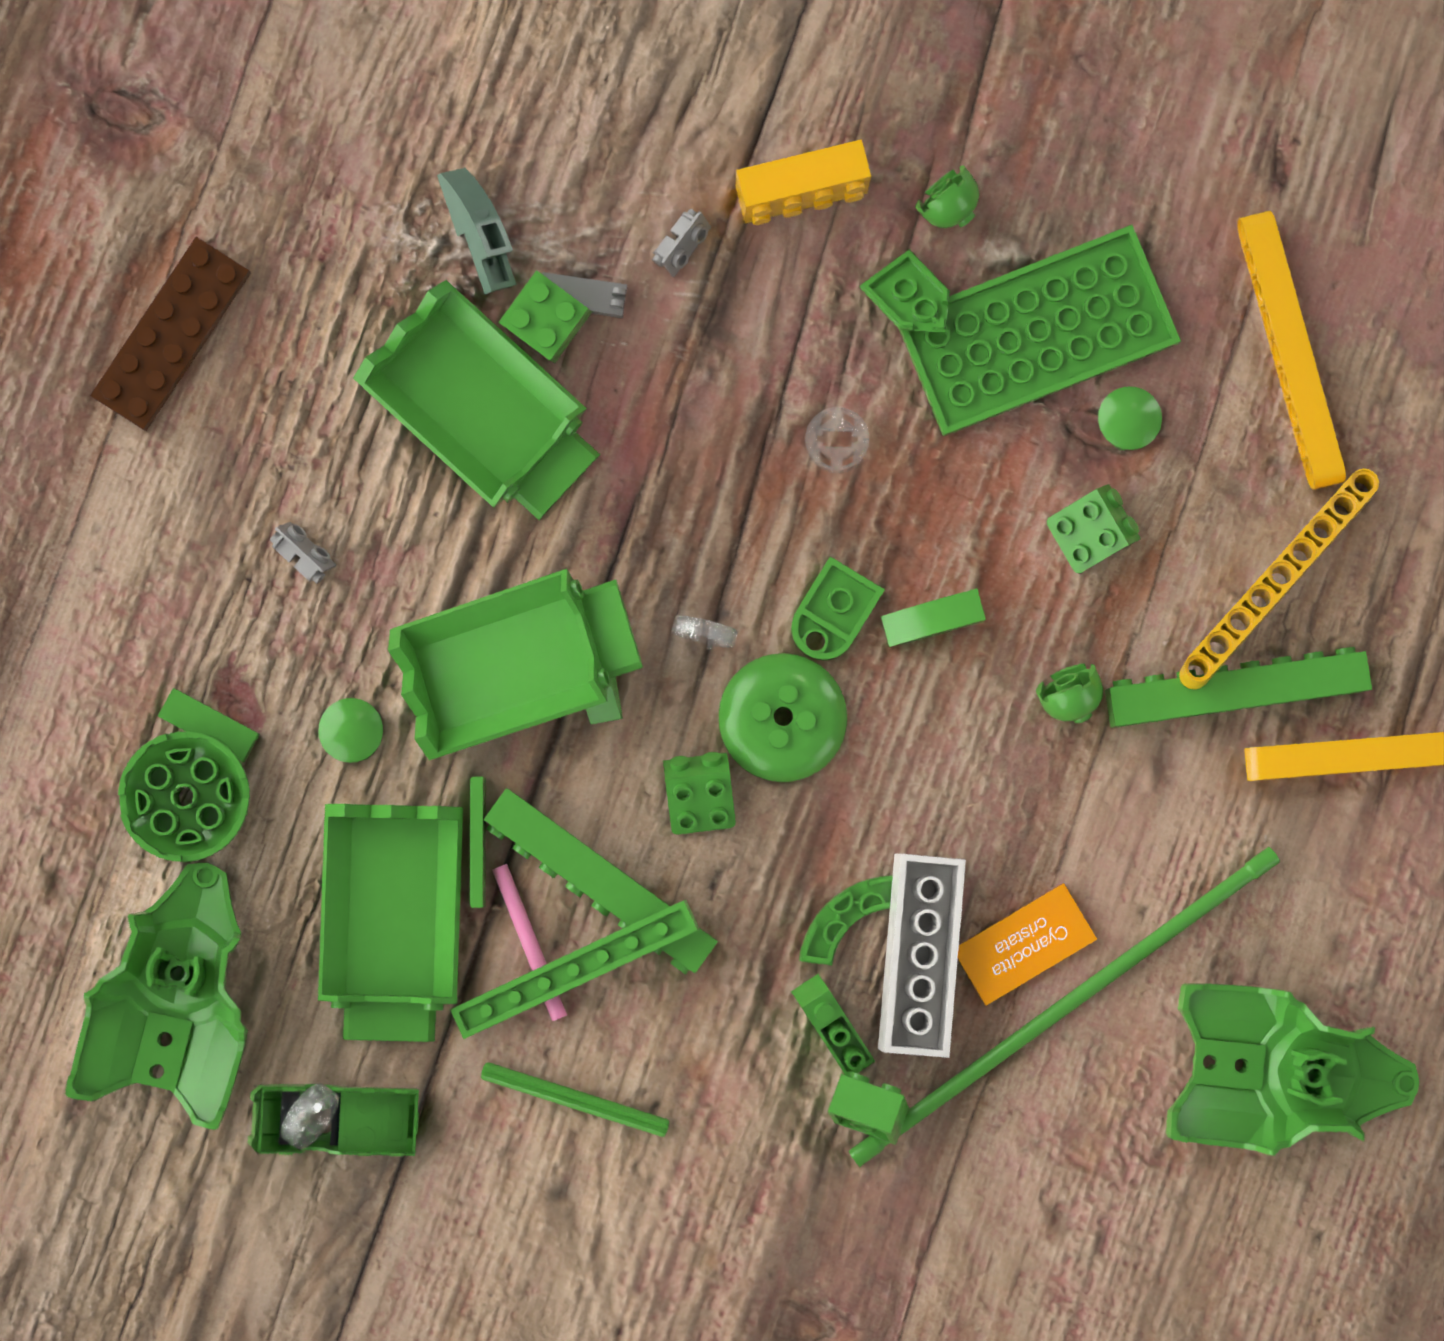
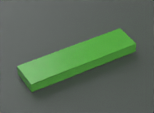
[470,777,486,908]

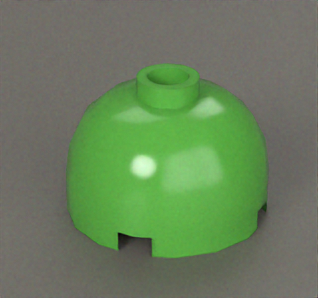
[915,165,980,228]
[1036,664,1103,723]

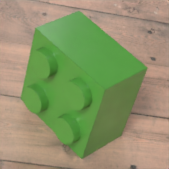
[499,270,592,363]
[828,1072,909,1145]

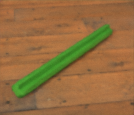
[481,1062,669,1137]

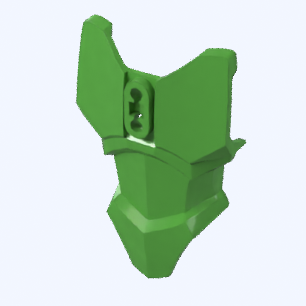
[65,863,248,1130]
[1166,983,1419,1156]

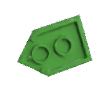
[860,249,950,333]

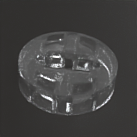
[805,407,870,473]
[671,615,738,650]
[281,1083,339,1149]

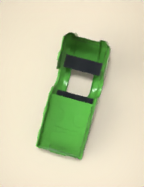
[247,1084,419,1156]

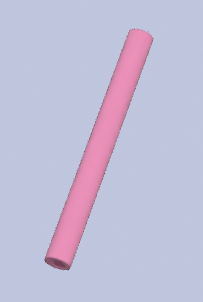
[492,864,567,1021]

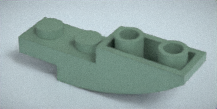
[437,168,517,294]

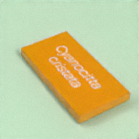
[958,883,1097,1006]

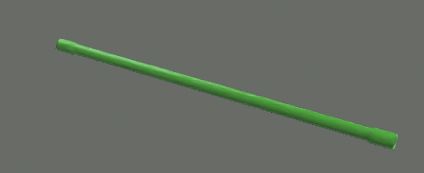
[848,847,1280,1167]

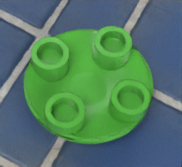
[1098,386,1162,450]
[318,698,383,763]

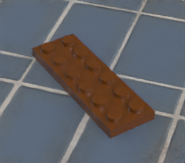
[90,237,251,431]

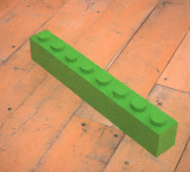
[1105,647,1372,728]
[483,788,718,975]

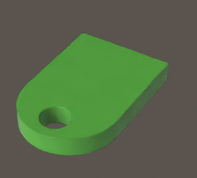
[791,556,885,661]

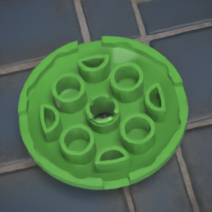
[718,653,847,782]
[118,731,250,862]

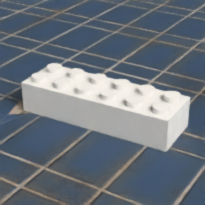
[878,854,966,1058]

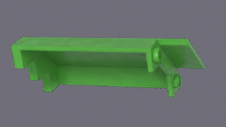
[353,280,600,520]
[388,569,643,760]
[318,804,463,1042]

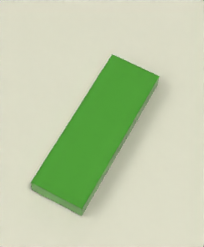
[158,688,260,762]

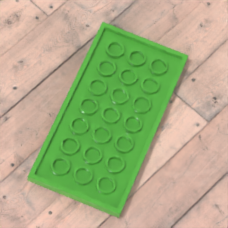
[899,225,1181,437]

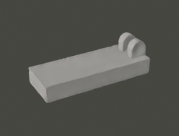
[542,272,627,318]

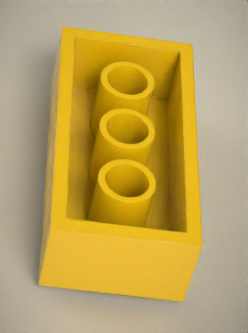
[736,139,871,225]

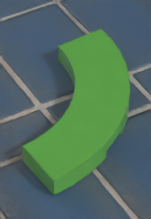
[799,875,893,965]

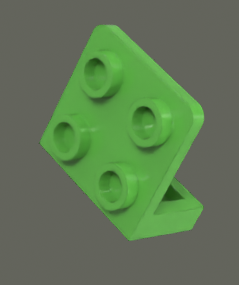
[1047,484,1141,573]
[663,752,736,835]

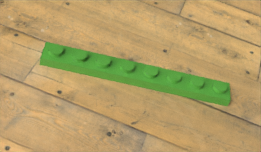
[450,899,700,1039]

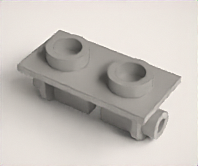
[652,209,711,277]
[270,522,336,584]

